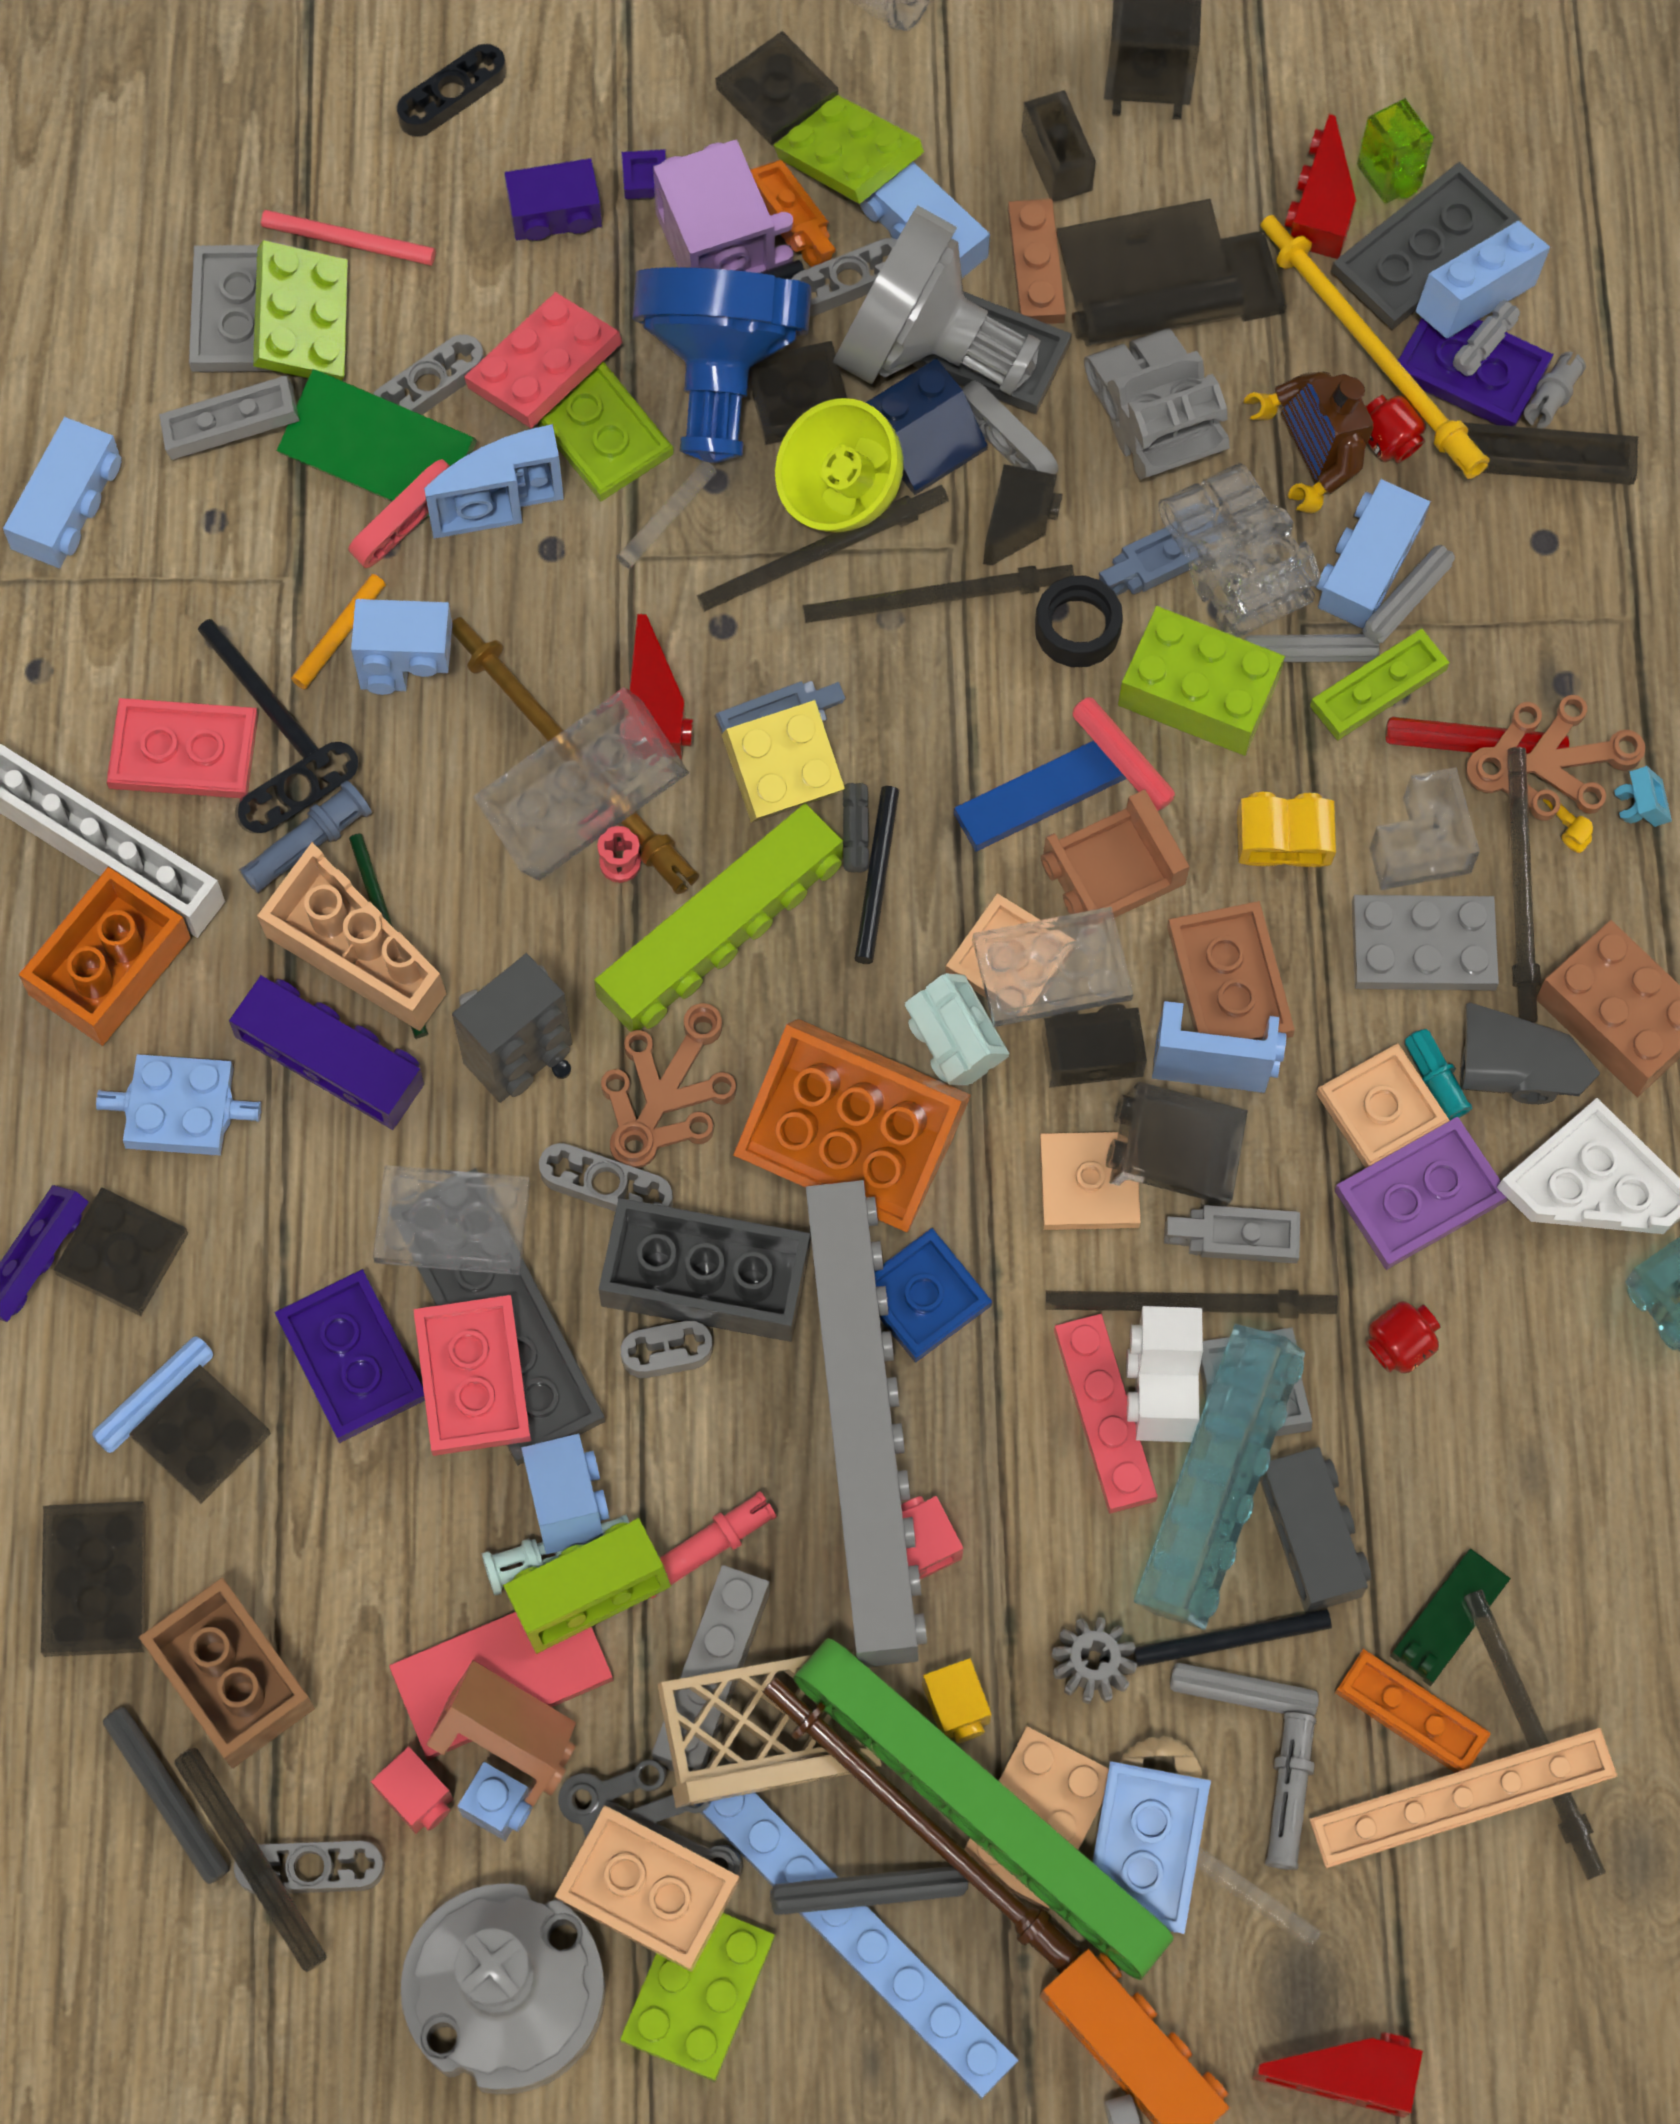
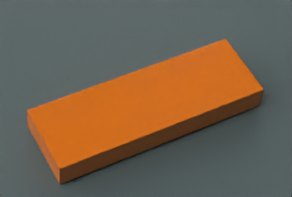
[1335,1649,1491,1773]

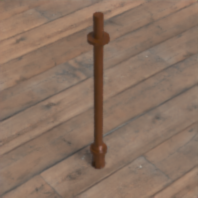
[762,1677,1082,1974]

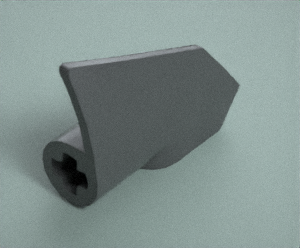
[1460,1003,1600,1105]

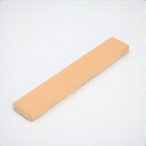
[1309,1728,1617,1869]

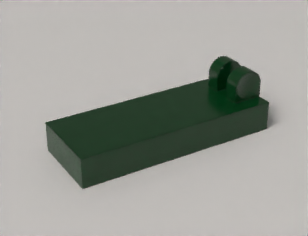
[1390,1548,1511,1687]

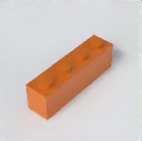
[1040,1949,1230,2124]

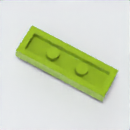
[1310,628,1450,741]

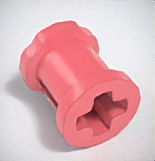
[597,826,641,883]

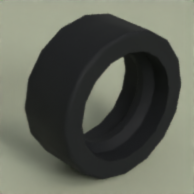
[1035,576,1123,668]

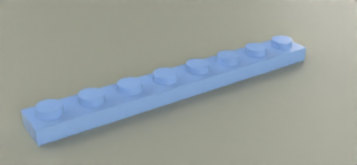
[693,1793,1018,2100]

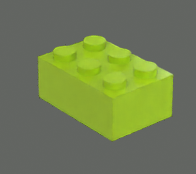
[1118,605,1285,756]

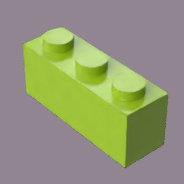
[503,1518,671,1654]

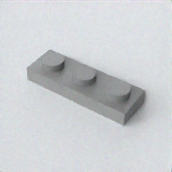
[159,375,299,460]

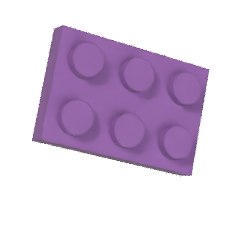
[1334,1117,1508,1270]

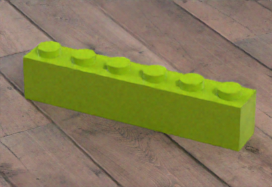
[594,803,843,1032]

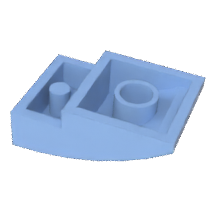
[424,424,564,539]

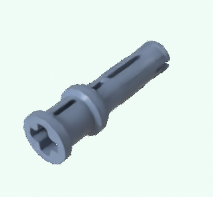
[239,780,372,893]

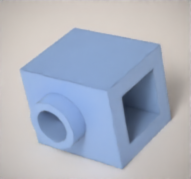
[457,1762,533,1841]

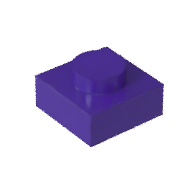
[622,149,666,199]

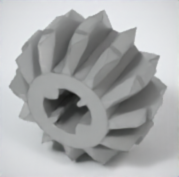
[1051,1617,1137,1704]

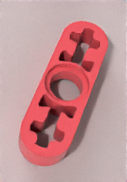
[348,459,450,568]

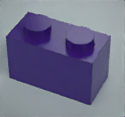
[504,158,602,241]

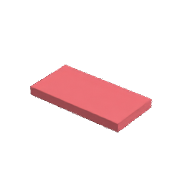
[389,1612,614,1760]

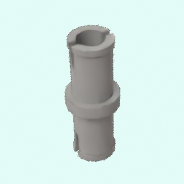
[1524,352,1586,428]

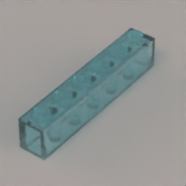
[1133,1324,1306,1630]

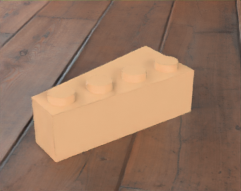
[257,842,447,1031]

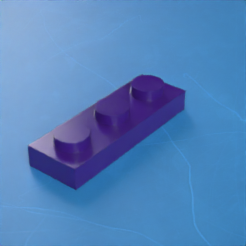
[0,1185,89,1322]

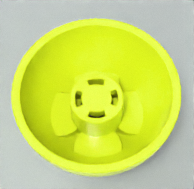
[775,398,904,533]

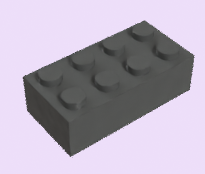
[598,1198,810,1342]

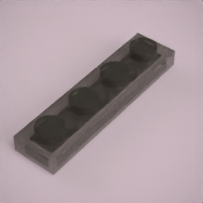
[1454,422,1638,485]

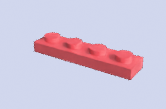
[1054,1313,1158,1514]

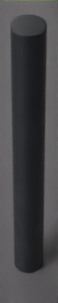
[198,619,319,762]
[855,786,899,964]
[1133,1609,1332,1667]

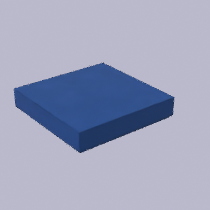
[874,1228,992,1363]

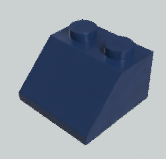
[866,358,988,495]

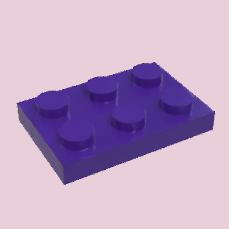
[1398,318,1554,432]
[274,1269,425,1443]

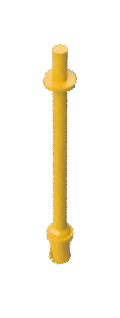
[1260,215,1490,479]

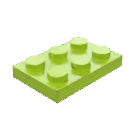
[774,95,924,204]
[253,240,348,381]
[620,1913,775,2082]

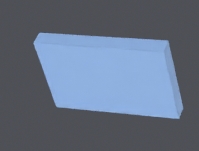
[1092,1761,1211,1934]

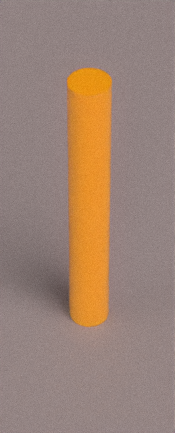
[291,574,386,690]

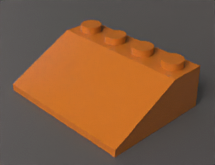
[733,1019,971,1233]

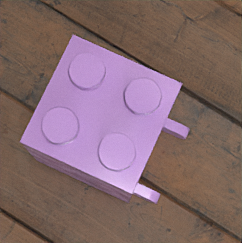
[653,139,793,273]

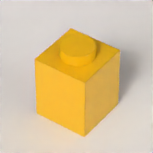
[922,1658,992,1743]

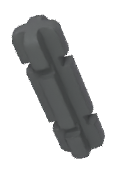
[843,783,869,872]

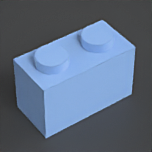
[521,1434,610,1555]

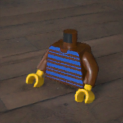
[1244,372,1374,513]

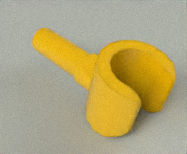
[1543,799,1593,853]

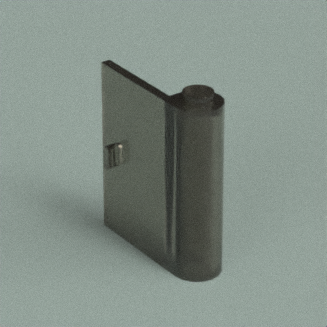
[1056,198,1244,346]

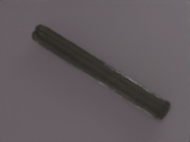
[175,1748,327,1972]

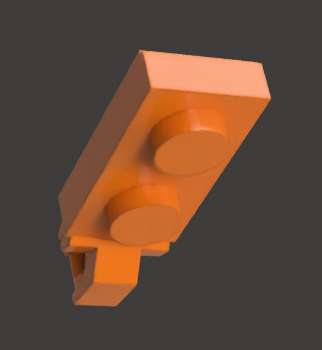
[750,160,836,267]

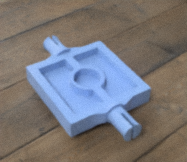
[96,1054,261,1156]

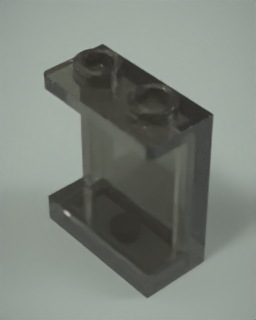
[1106,1082,1248,1209]

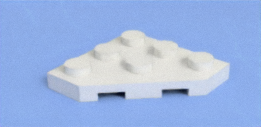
[1497,1098,1680,1234]

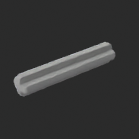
[1363,545,1455,644]
[1244,634,1380,662]
[1170,1663,1319,1716]

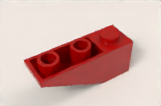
[1285,114,1356,259]

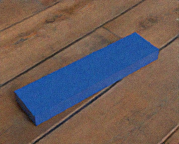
[954,741,1127,852]

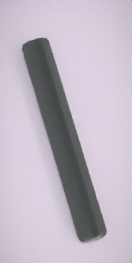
[103,1707,229,1884]
[770,1866,968,1915]

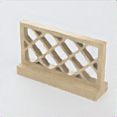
[657,1648,882,1808]

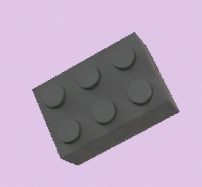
[452,953,572,1103]

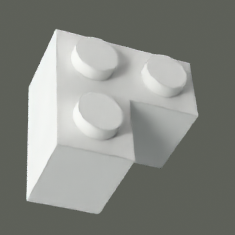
[1126,1306,1203,1442]

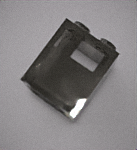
[1104,0,1202,120]

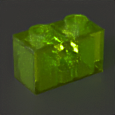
[1357,98,1434,204]

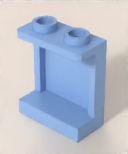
[1152,1001,1286,1093]

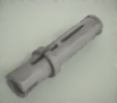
[1265,1712,1317,1870]

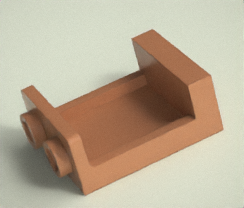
[1041,789,1190,931]
[426,1660,576,1806]

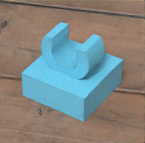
[1614,766,1672,827]

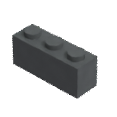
[1258,1447,1371,1613]

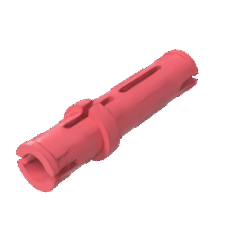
[650,1491,777,1599]

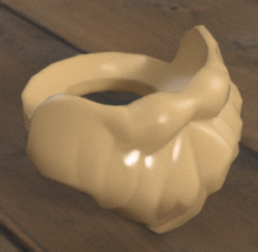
[1120,1736,1202,1778]

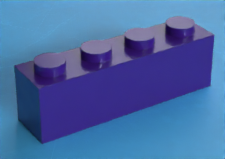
[229,975,425,1130]

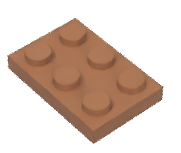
[1167,901,1295,1041]

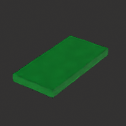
[276,369,477,518]

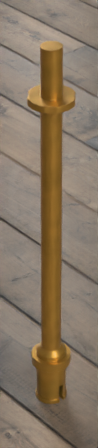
[452,617,699,894]

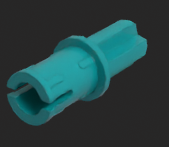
[1405,1029,1473,1121]

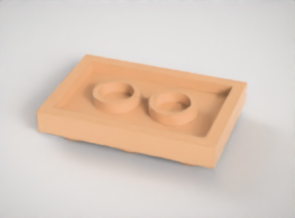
[964,1726,1109,1911]
[555,1805,741,1972]

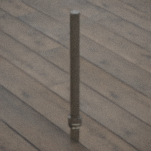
[697,485,949,612]
[802,564,1074,623]
[1507,747,1541,1023]
[1045,1289,1338,1319]
[1464,1589,1606,1880]

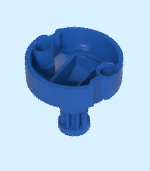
[633,267,812,463]

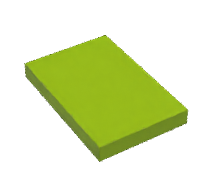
[537,362,674,502]

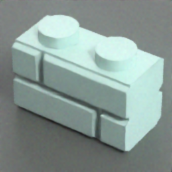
[905,973,1009,1085]

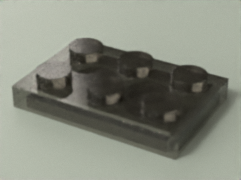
[41,1501,146,1657]

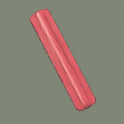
[1073,697,1175,811]

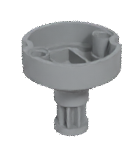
[832,205,1041,396]
[401,1884,606,2095]

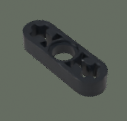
[397,44,506,137]
[235,742,358,834]

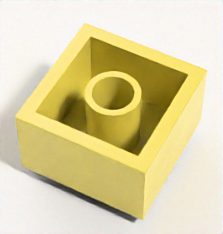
[721,700,845,822]

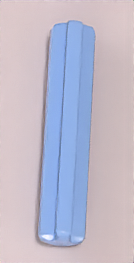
[92,1336,213,1453]

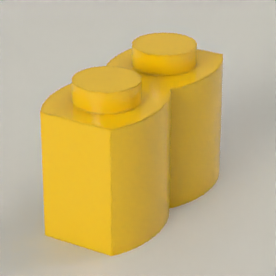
[1237,791,1336,867]

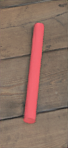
[261,210,436,266]

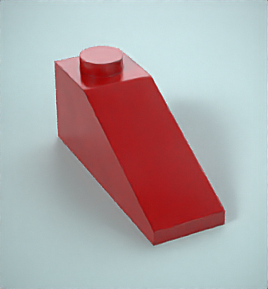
[625,614,693,763]
[1252,2033,1423,2118]

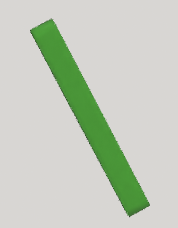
[793,1638,1174,1980]

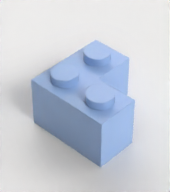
[351,599,452,695]

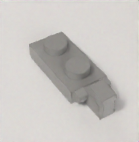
[1164,1205,1300,1264]

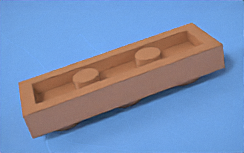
[1008,199,1066,324]

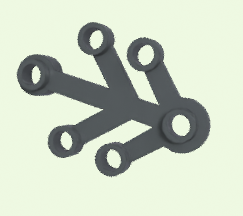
[558,1759,742,1876]

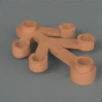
[1466,695,1645,821]
[601,1003,736,1168]

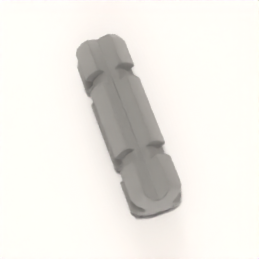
[1453,300,1520,376]

